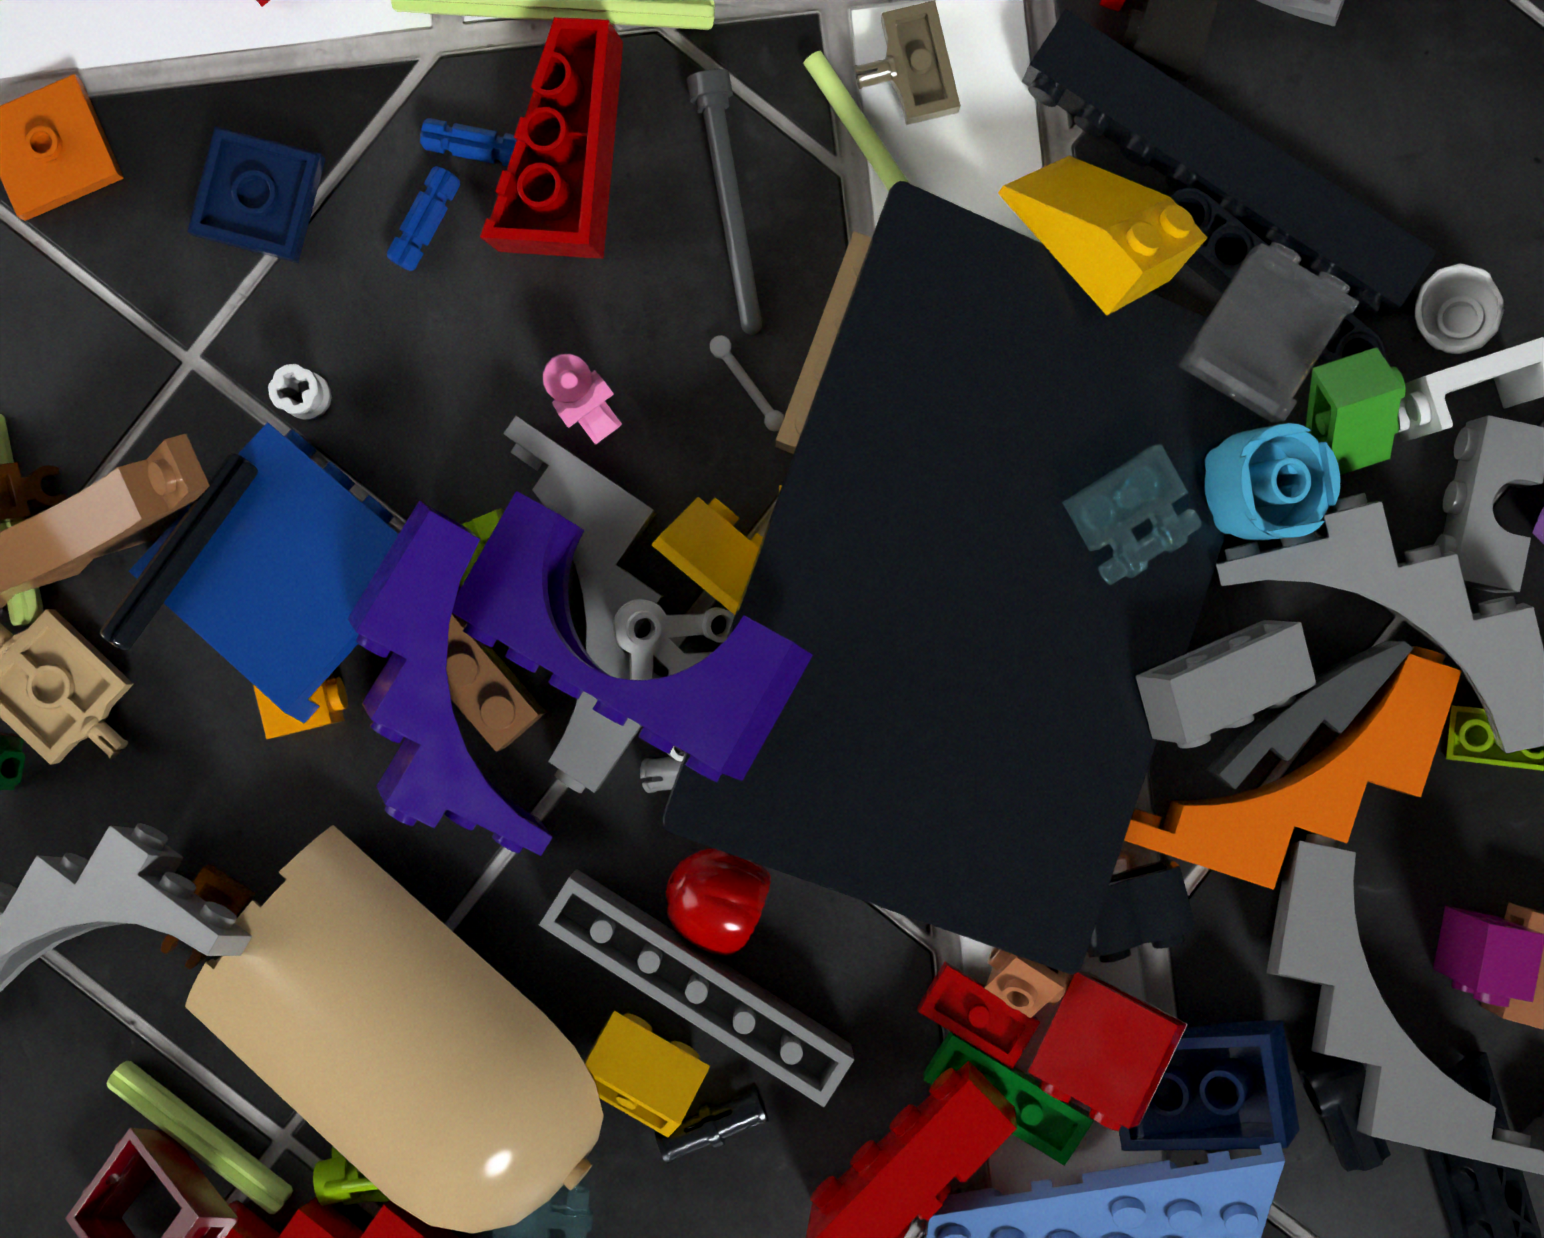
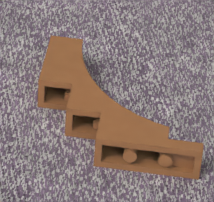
[0,434,210,610]

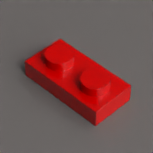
[917,961,1041,1069]

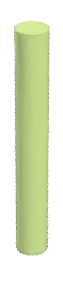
[803,50,909,191]

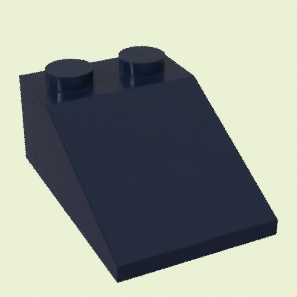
[1119,1020,1300,1151]

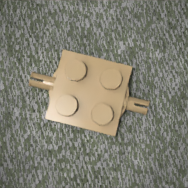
[0,609,133,765]

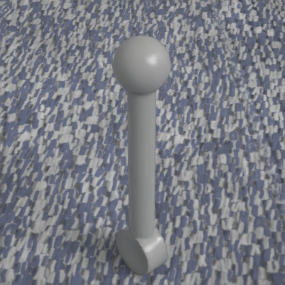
[710,335,785,431]

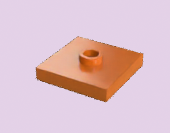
[0,74,124,221]

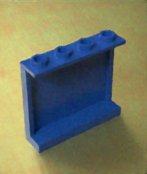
[129,422,399,723]

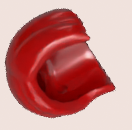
[666,847,771,955]

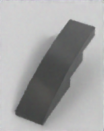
[1205,641,1413,789]

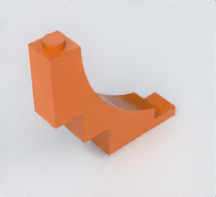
[1124,646,1462,890]

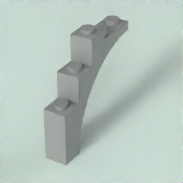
[1216,493,1544,753]
[0,823,252,992]

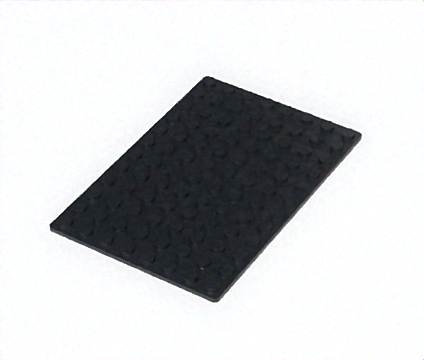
[661,181,1283,974]

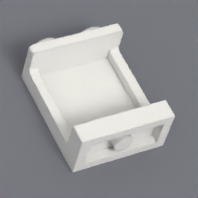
[1398,337,1544,442]

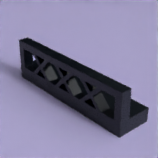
[1428,1052,1542,1238]

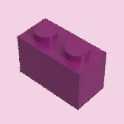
[1433,906,1544,1007]

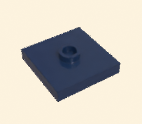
[187,126,326,263]

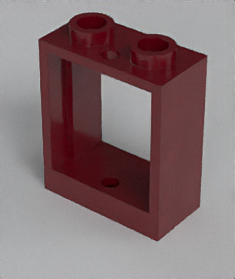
[65,1128,239,1238]

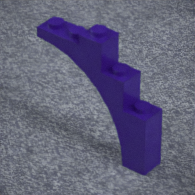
[348,500,552,856]

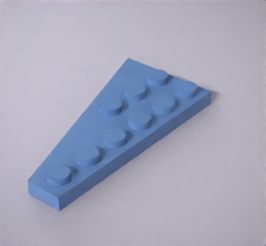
[923,1142,1285,1238]

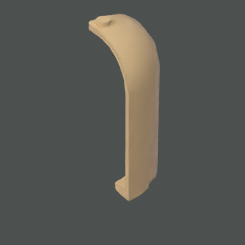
[185,825,604,1234]

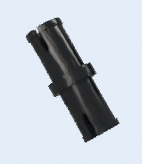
[655,1088,769,1164]

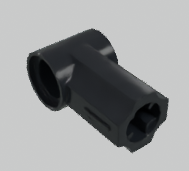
[1300,1057,1391,1172]

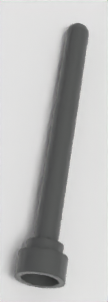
[686,69,763,335]

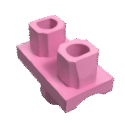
[543,353,622,444]

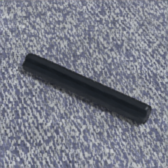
[100,453,258,650]

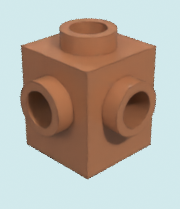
[985,947,1071,1018]

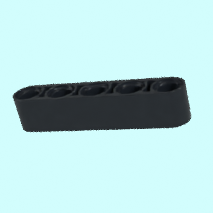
[1171,188,1386,369]

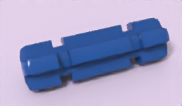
[420,118,517,166]
[387,166,460,271]

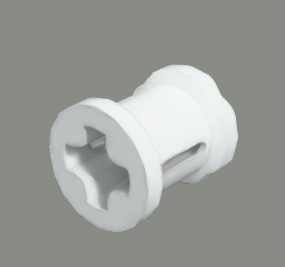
[268,364,332,420]

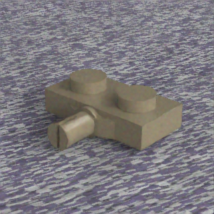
[854,0,961,125]

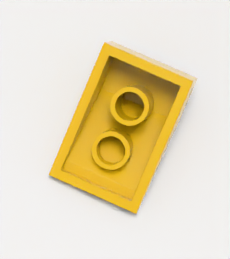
[998,155,1208,316]

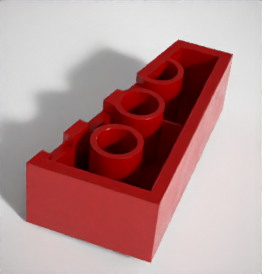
[480,17,623,259]
[806,1061,1017,1238]

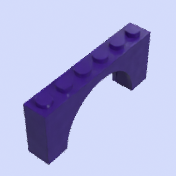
[452,491,813,782]

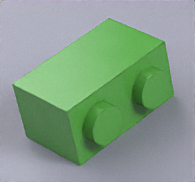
[1306,347,1406,475]

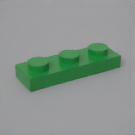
[923,1031,1094,1166]

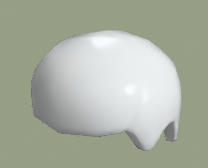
[1415,263,1504,354]

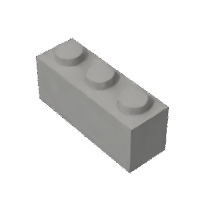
[1136,620,1317,748]

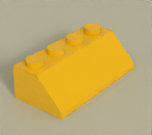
[652,497,763,615]

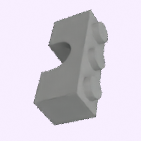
[1434,415,1544,593]

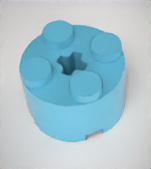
[1205,423,1340,541]

